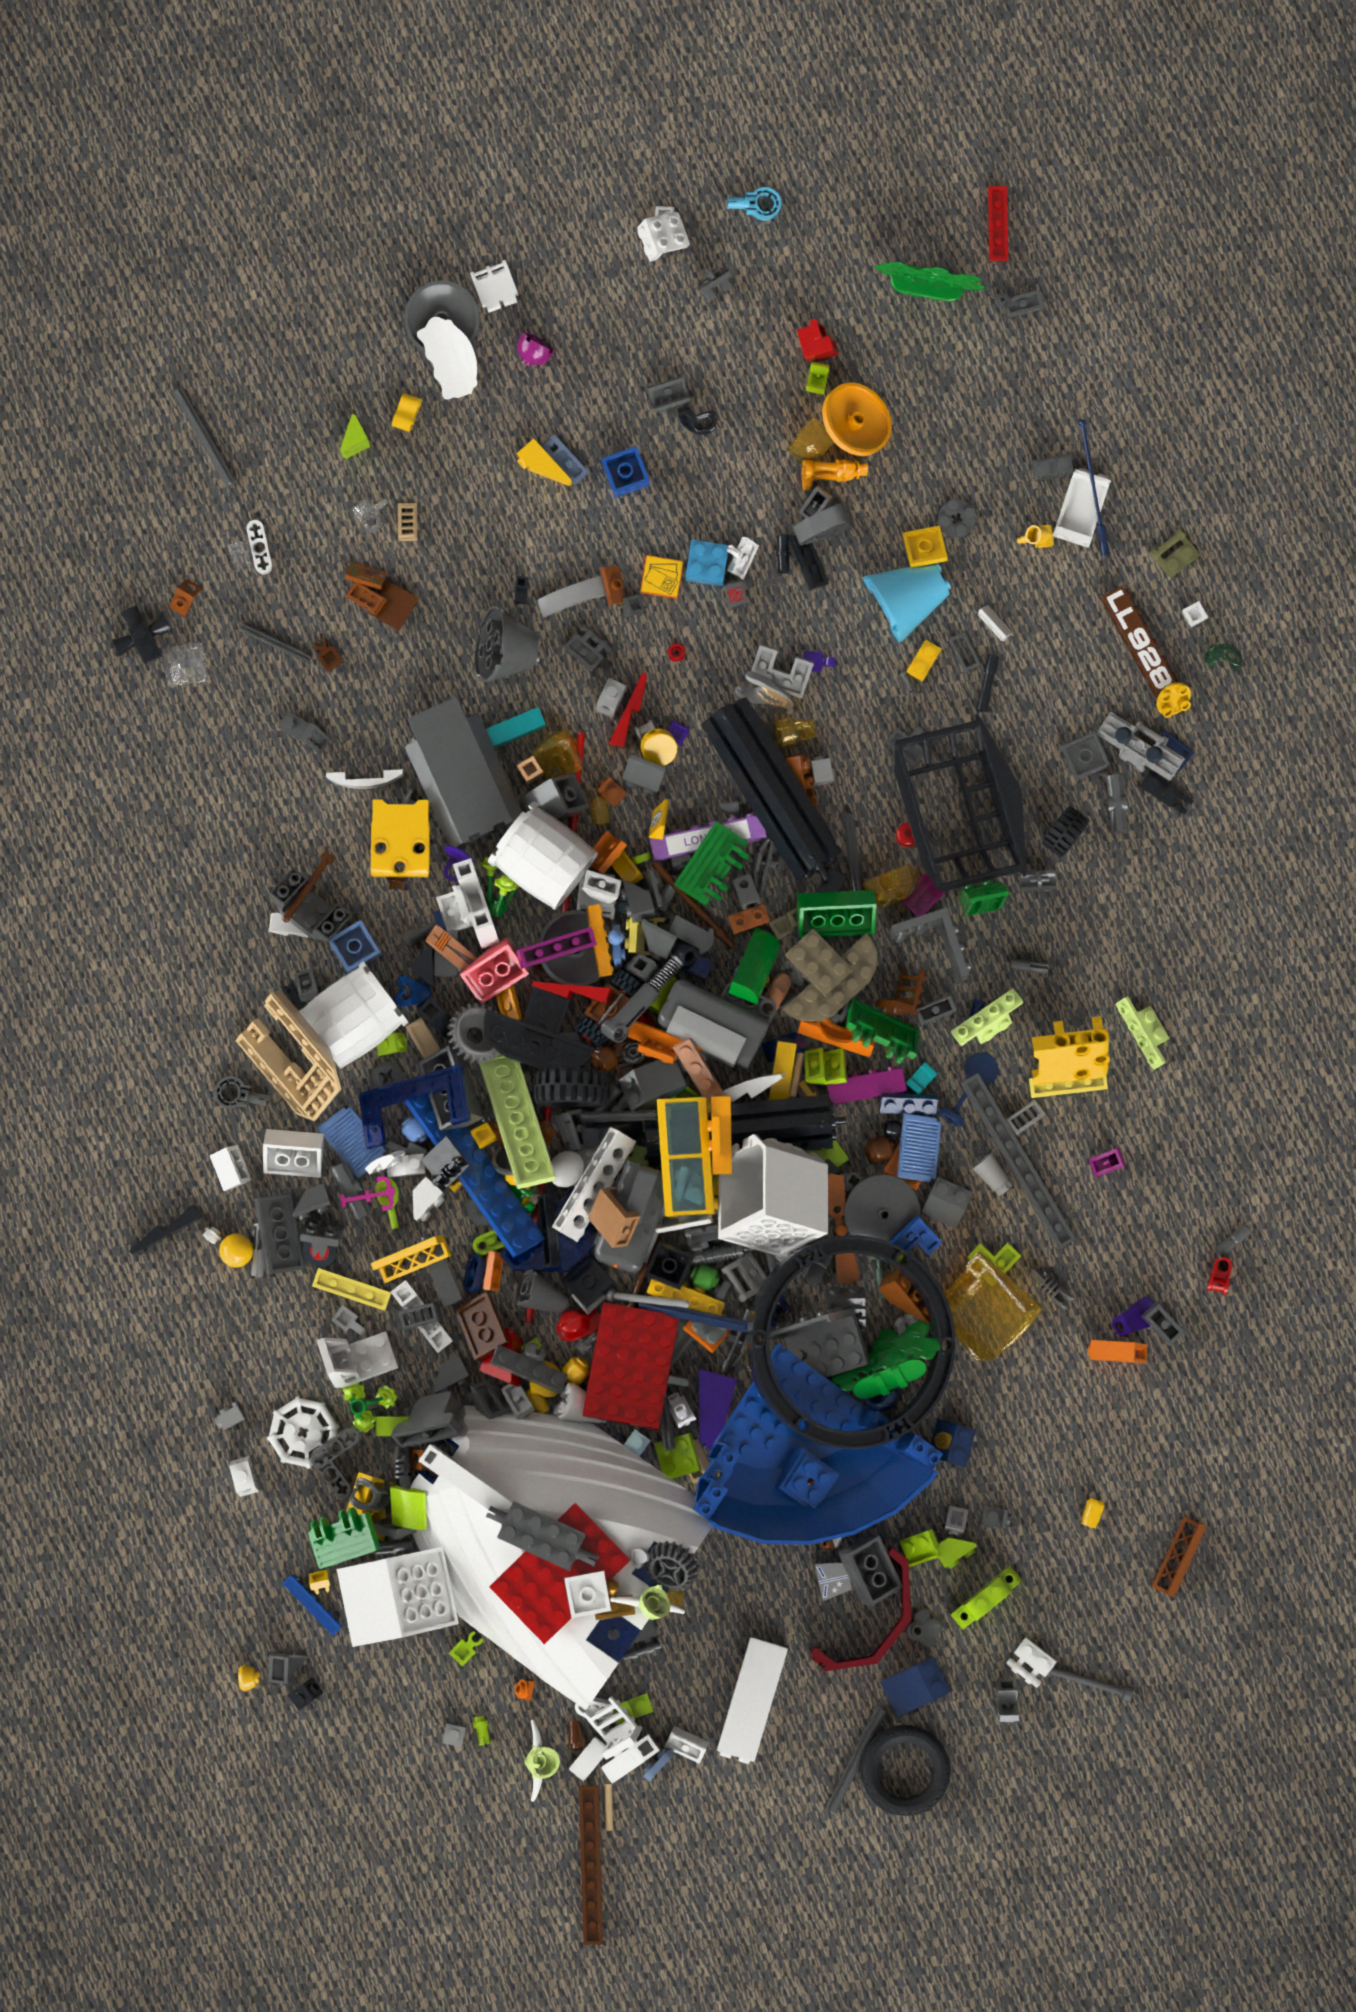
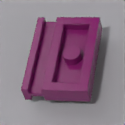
[900,873,946,917]

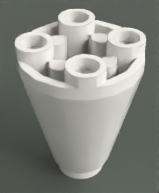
[553,1382,606,1423]

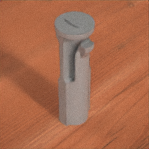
[251,1223,265,1277]

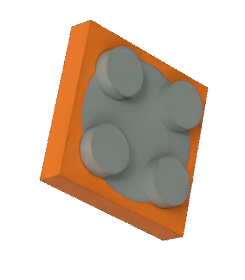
[683,1313,732,1353]

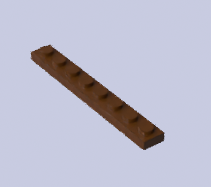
[579,1785,603,1945]

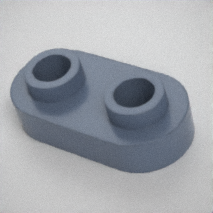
[643,1748,675,1782]

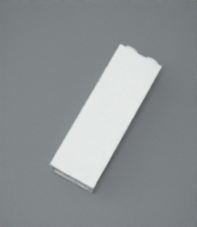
[717,1637,788,1764]

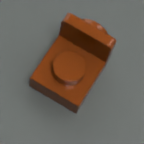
[597,777,627,808]

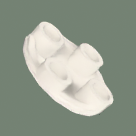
[551,1151,585,1187]

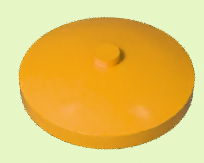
[822,383,892,456]

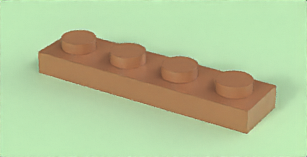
[673,1037,726,1101]

